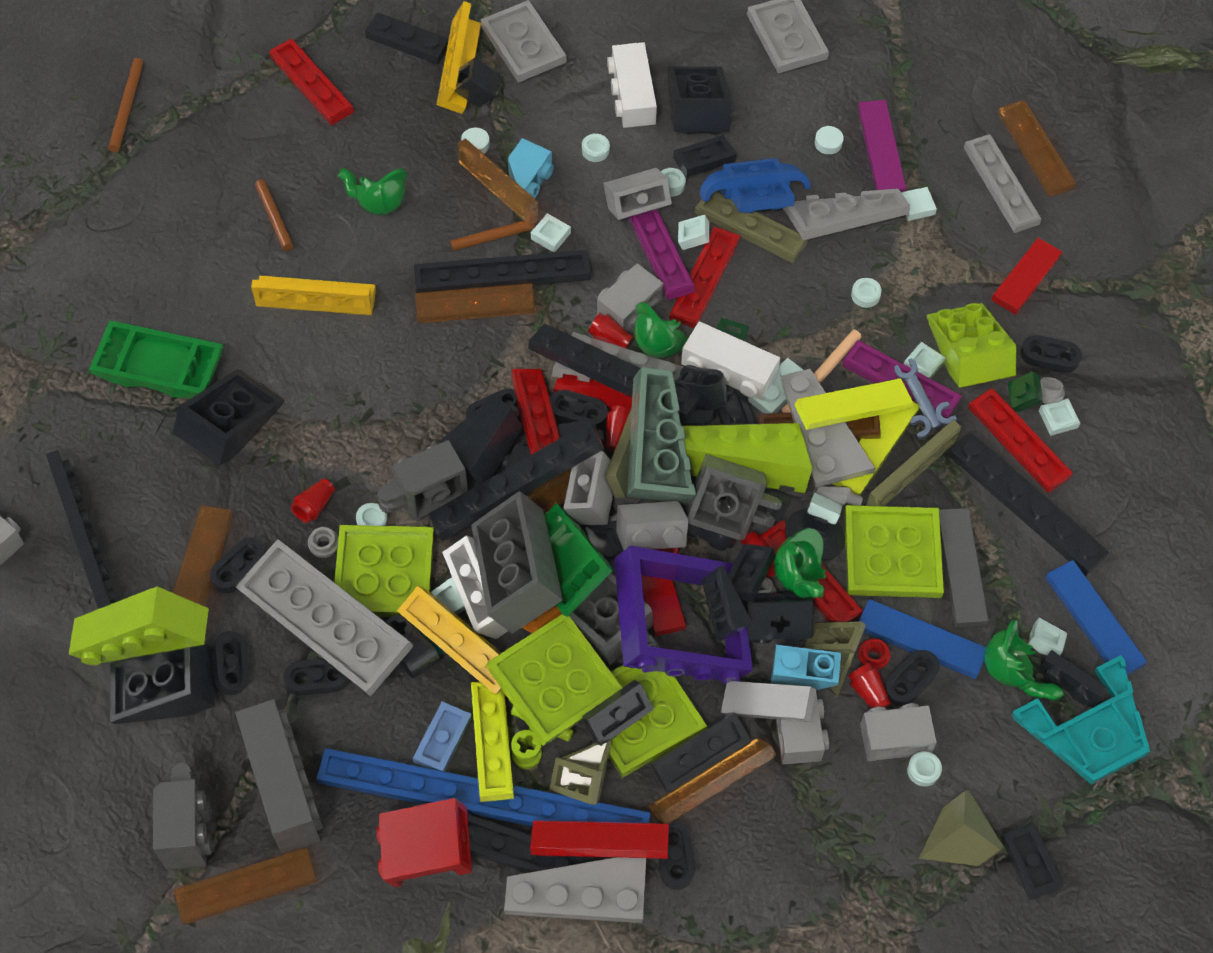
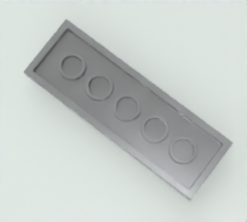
[236,539,413,697]

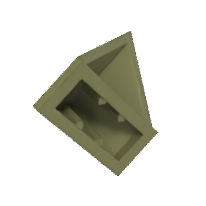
[804,622,866,697]
[549,739,612,805]
[919,790,1004,866]

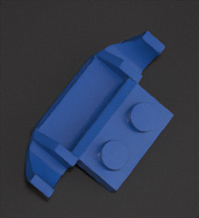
[699,158,811,213]

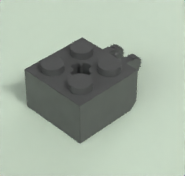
[377,440,468,521]
[684,454,782,540]
[561,573,658,667]
[153,762,212,870]

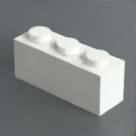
[607,42,657,128]
[681,321,780,400]
[442,535,508,639]

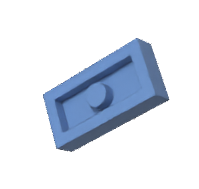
[413,702,472,772]

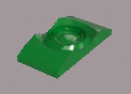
[89,320,224,398]
[545,503,613,617]

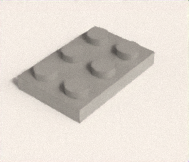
[481,0,566,83]
[747,0,829,74]

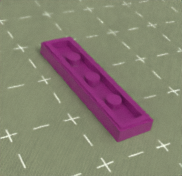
[857,100,906,192]
[628,209,694,300]
[842,340,962,418]

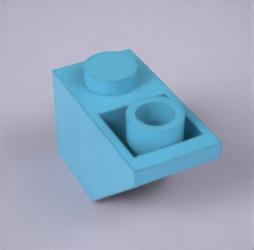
[508,138,554,208]
[770,645,841,690]

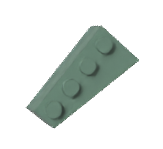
[626,367,696,504]

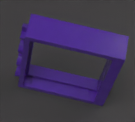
[614,546,753,684]

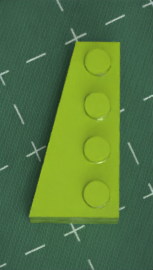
[681,423,812,493]
[69,586,209,665]

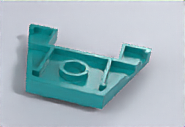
[1011,655,1150,785]

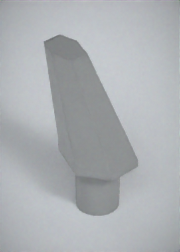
[813,486,863,506]

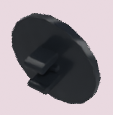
[785,509,845,562]

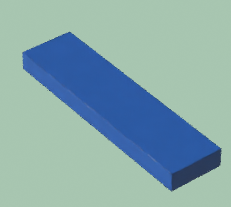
[1045,560,1147,676]
[859,599,986,680]

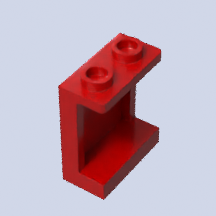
[376,798,472,887]

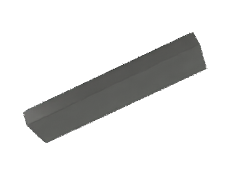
[939,508,989,628]

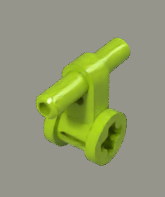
[511,706,574,770]

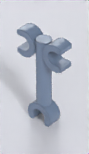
[894,358,957,440]

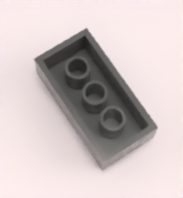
[471,491,563,634]
[235,699,324,855]

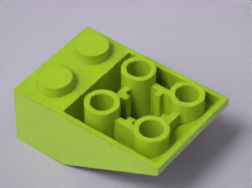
[927,303,1016,388]

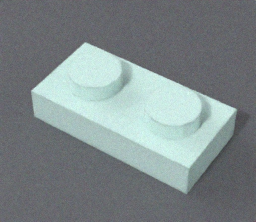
[748,358,803,414]

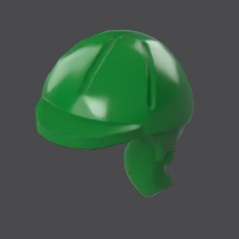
[337,168,408,216]
[634,301,693,358]
[773,528,826,599]
[984,619,1064,701]

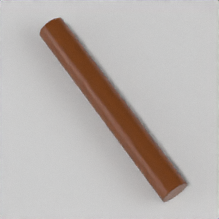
[255,179,294,251]
[450,218,535,251]

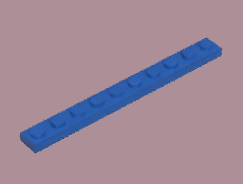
[316,748,651,827]

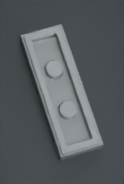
[721,681,816,722]

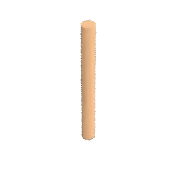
[782,330,862,413]

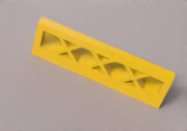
[436,1,481,114]
[251,276,376,315]
[397,586,502,695]

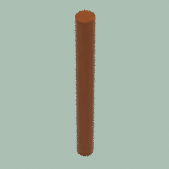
[108,58,144,152]

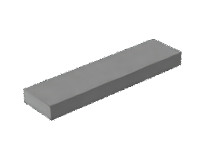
[964,134,1041,233]

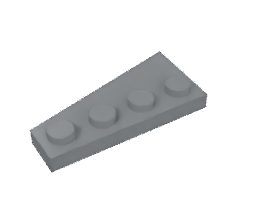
[783,189,910,240]
[552,332,683,382]
[781,369,875,488]
[504,857,646,923]

